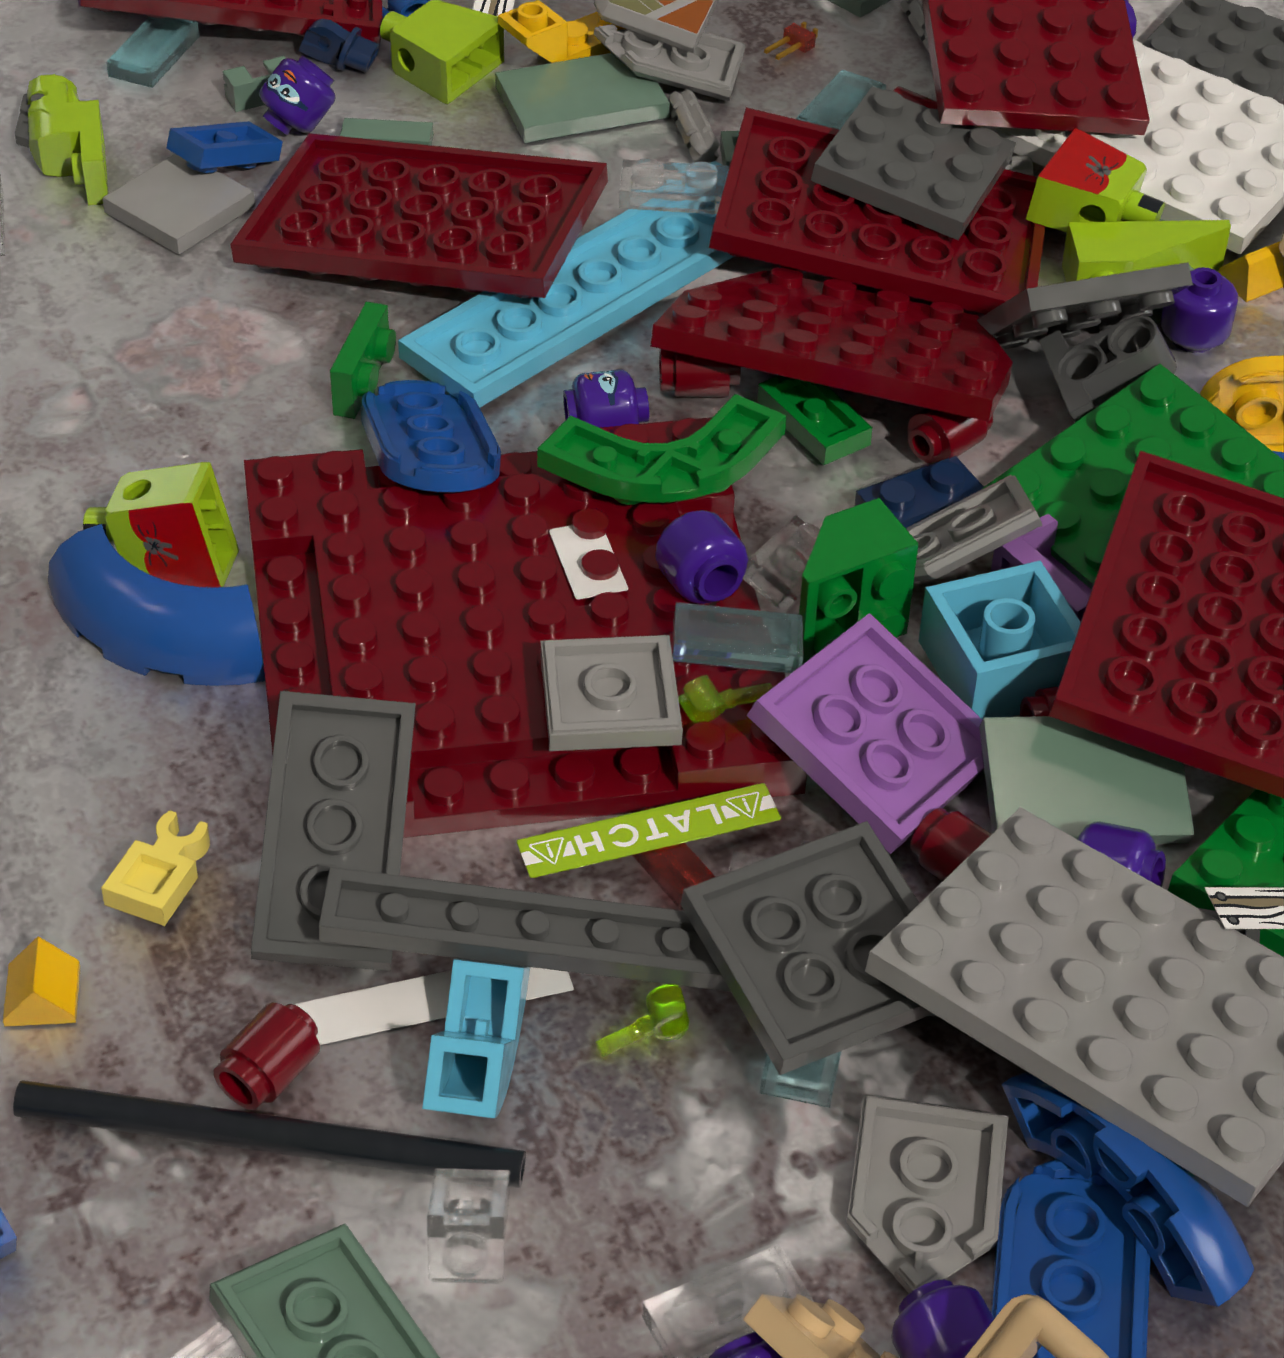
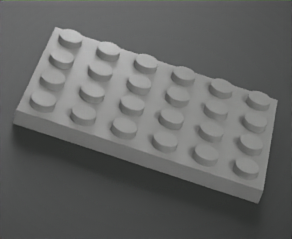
[865,807,1284,1207]

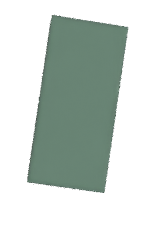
[223,56,286,112]

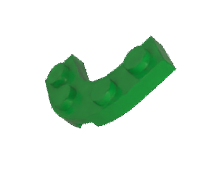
[537,394,786,505]

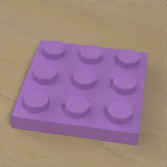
[747,613,984,854]

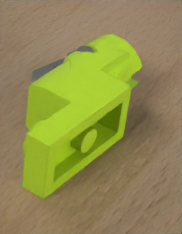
[15,74,109,206]

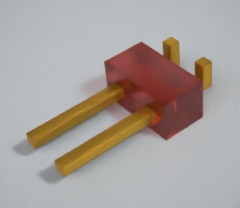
[764,22,818,60]

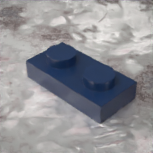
[854,456,984,528]

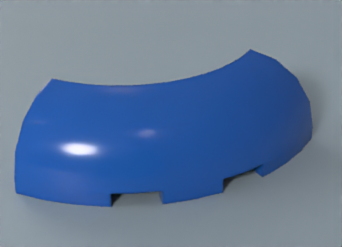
[48,524,265,686]
[1002,1072,1254,1307]

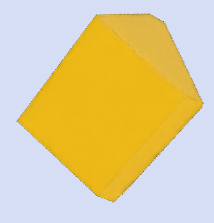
[1218,241,1284,302]
[3,936,80,1027]

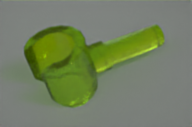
[678,675,773,723]
[595,984,689,1057]

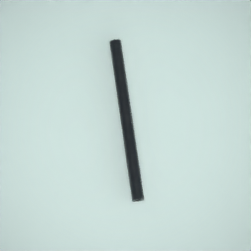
[13,1080,526,1188]

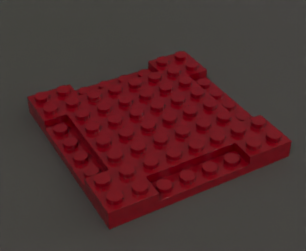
[244,417,807,838]

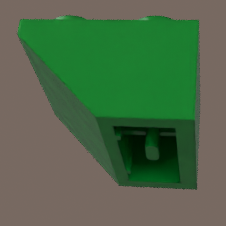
[794,498,919,669]

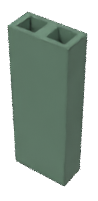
[340,118,434,145]

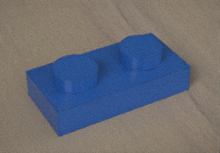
[166,121,283,173]

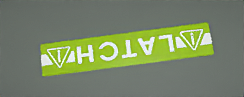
[517,783,781,878]

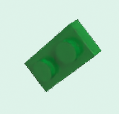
[330,301,396,419]
[757,375,873,465]

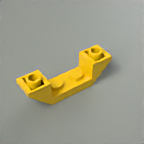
[498,0,625,63]

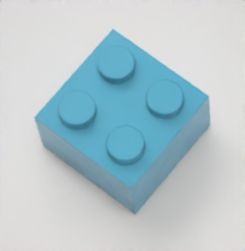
[918,560,1081,719]

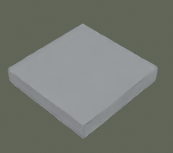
[103,154,255,255]
[541,635,683,751]

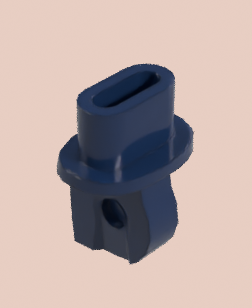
[299,19,380,73]

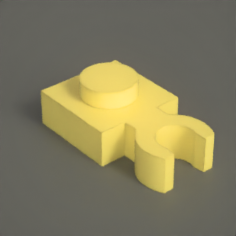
[101,811,210,926]

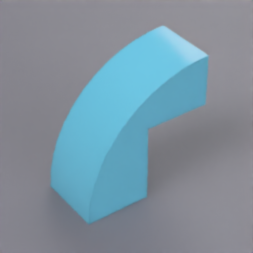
[422,958,530,1118]

